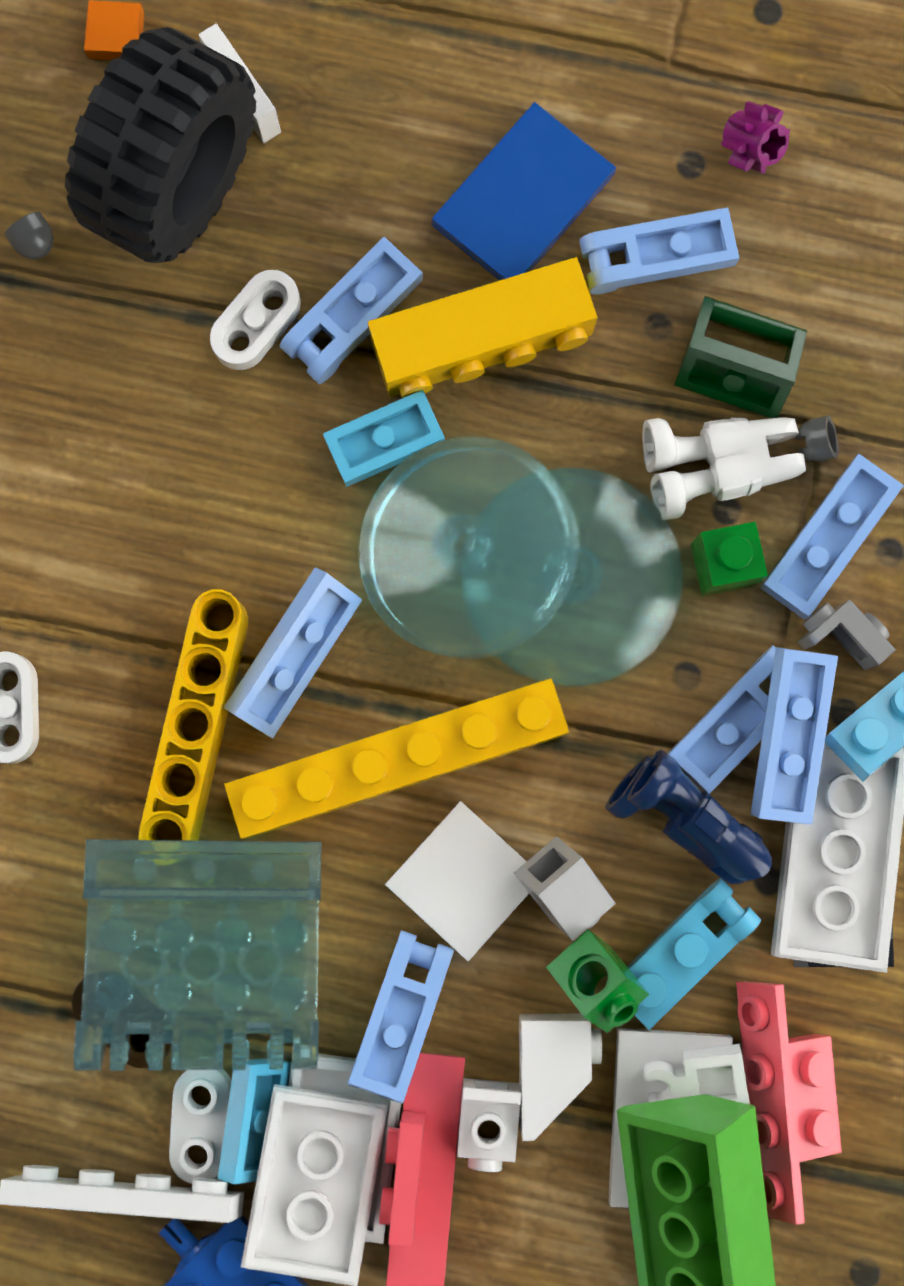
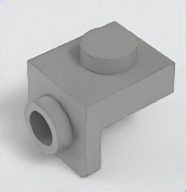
[797,600,896,670]

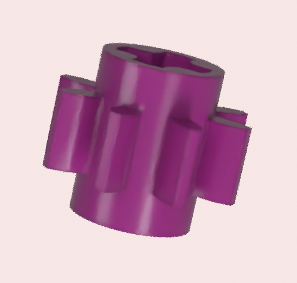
[721,101,790,174]

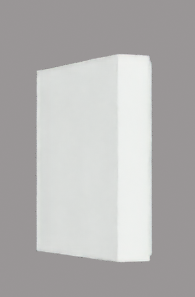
[385,801,529,961]

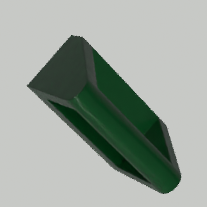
[674,296,807,418]

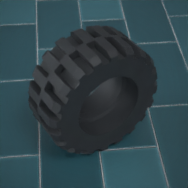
[65,27,256,263]

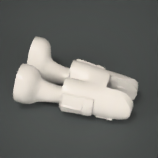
[642,417,806,520]

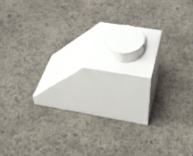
[519,1014,602,1141]

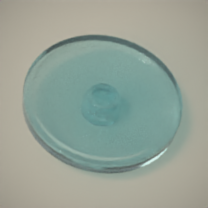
[359,436,579,659]
[463,468,682,687]

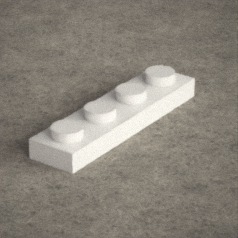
[0,1165,244,1223]

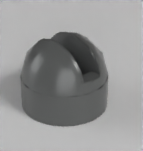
[5,212,54,259]
[795,415,839,462]

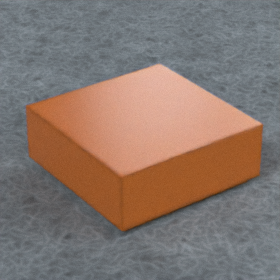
[84,0,145,60]

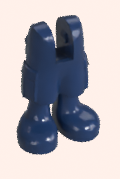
[605,750,772,884]

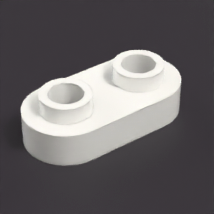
[210,270,301,370]
[0,651,39,764]
[169,1063,231,1183]

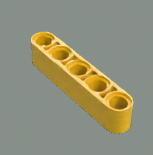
[138,589,248,862]

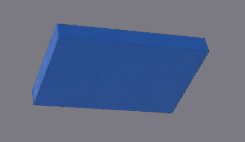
[432,102,616,281]

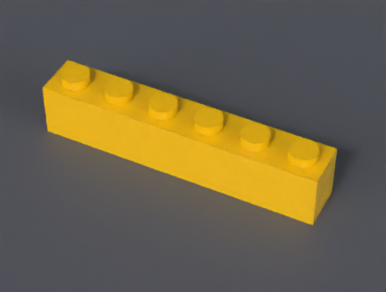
[224,678,569,839]

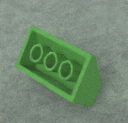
[616,1094,776,1286]

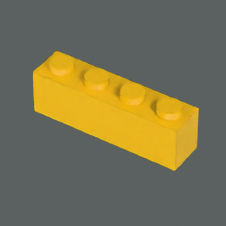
[367,257,598,398]

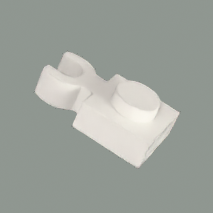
[644,1044,750,1104]

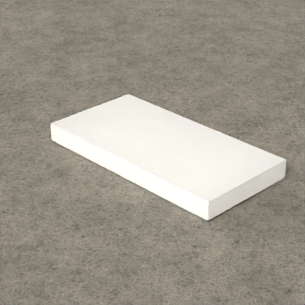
[771,743,904,973]

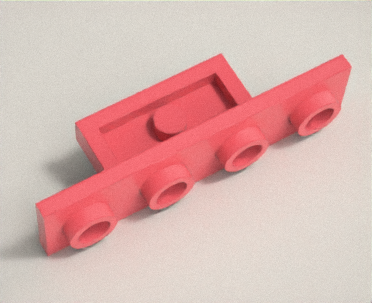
[736,981,842,1225]
[379,1052,465,1286]

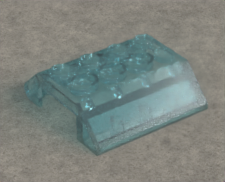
[74,839,322,1071]

